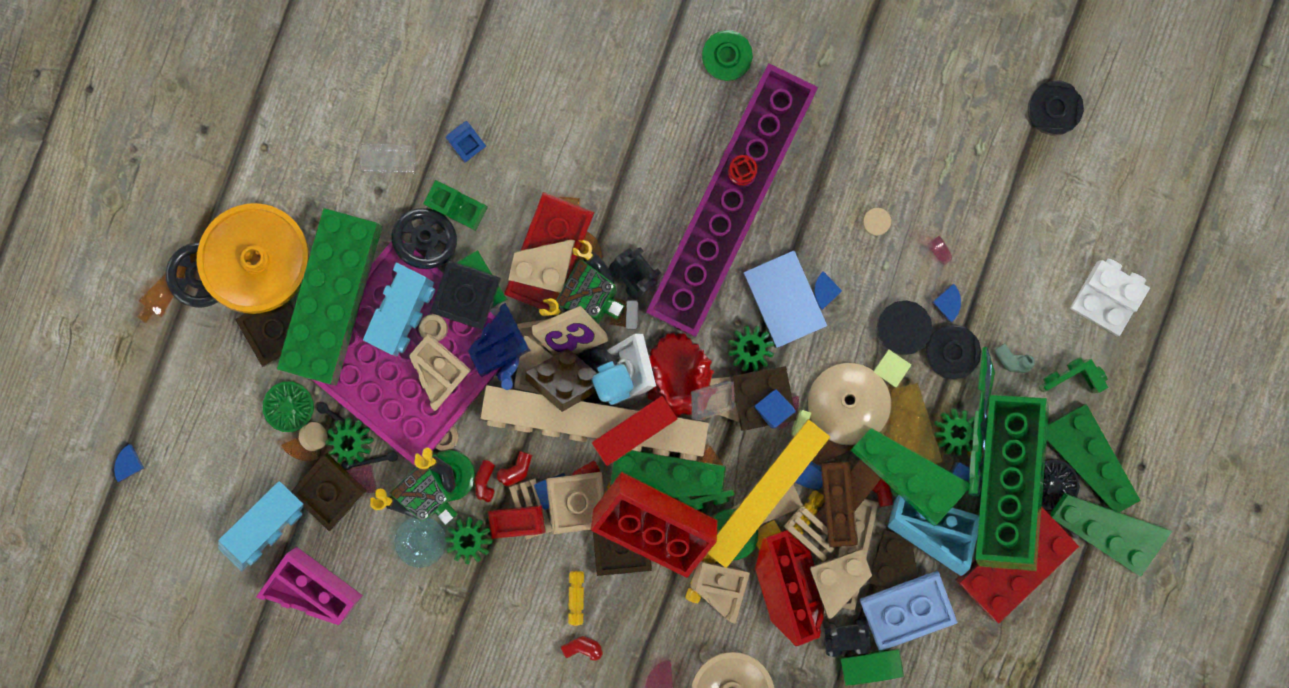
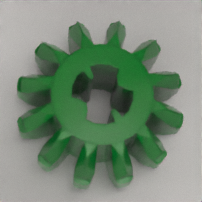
[728,326,774,372]
[932,409,975,456]
[325,417,374,465]
[445,517,493,564]

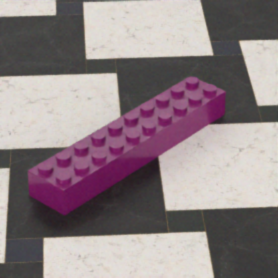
[646,63,818,338]

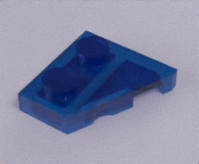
[468,303,531,377]

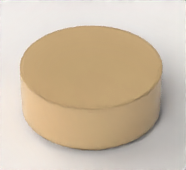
[863,208,891,236]
[419,314,448,342]
[299,422,328,451]
[436,426,459,451]

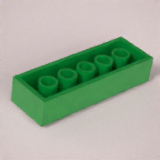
[277,208,383,386]
[976,395,1049,571]

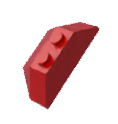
[755,530,825,646]

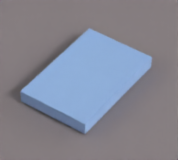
[744,251,827,348]
[860,570,958,652]

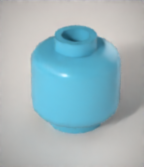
[592,361,634,405]

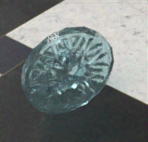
[394,517,446,568]

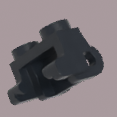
[609,247,661,300]
[822,616,871,657]

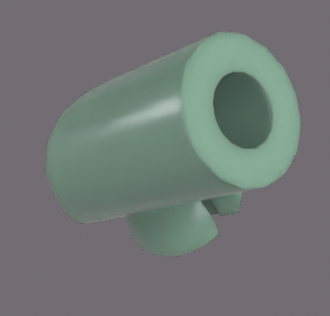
[994,343,1035,373]

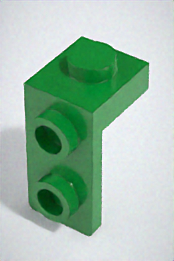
[1039,357,1109,393]
[678,489,735,510]

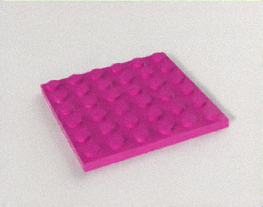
[311,239,523,466]

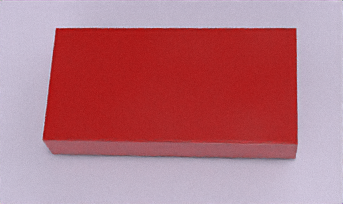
[488,505,546,539]

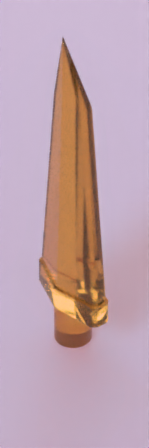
[137,253,197,323]

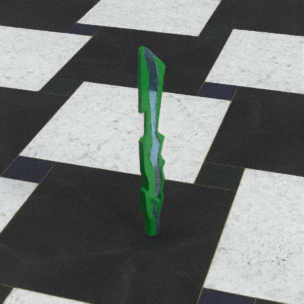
[968,347,995,496]

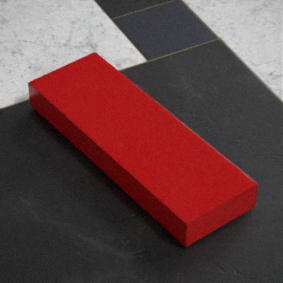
[591,396,678,466]

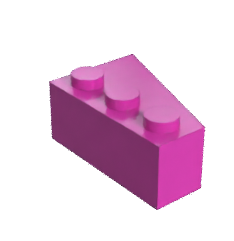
[256,547,363,625]

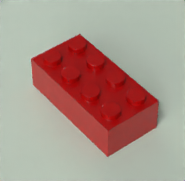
[591,472,717,578]
[955,507,1080,624]

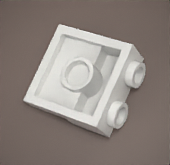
[1070,259,1150,336]
[607,334,656,407]

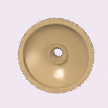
[808,363,891,445]
[691,652,774,688]

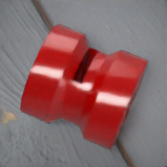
[728,155,757,186]

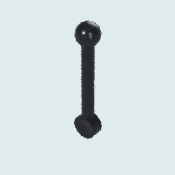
[317,403,367,437]
[341,451,398,471]

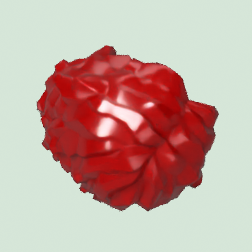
[647,333,715,417]

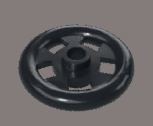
[391,208,457,269]
[165,242,218,308]

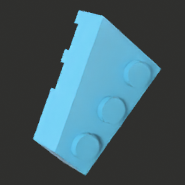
[363,262,435,356]
[218,481,303,572]
[888,495,979,576]

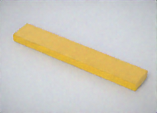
[707,419,830,568]

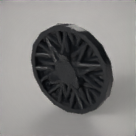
[1042,460,1080,511]

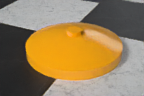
[197,203,310,314]

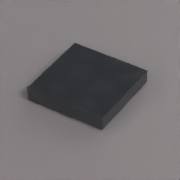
[430,260,501,331]

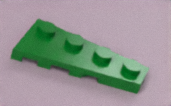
[1047,404,1141,512]
[851,428,970,526]
[610,450,726,498]
[1050,493,1173,577]

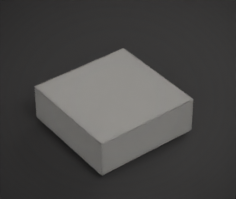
[626,301,638,330]

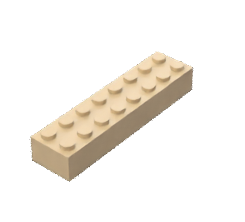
[480,385,709,461]

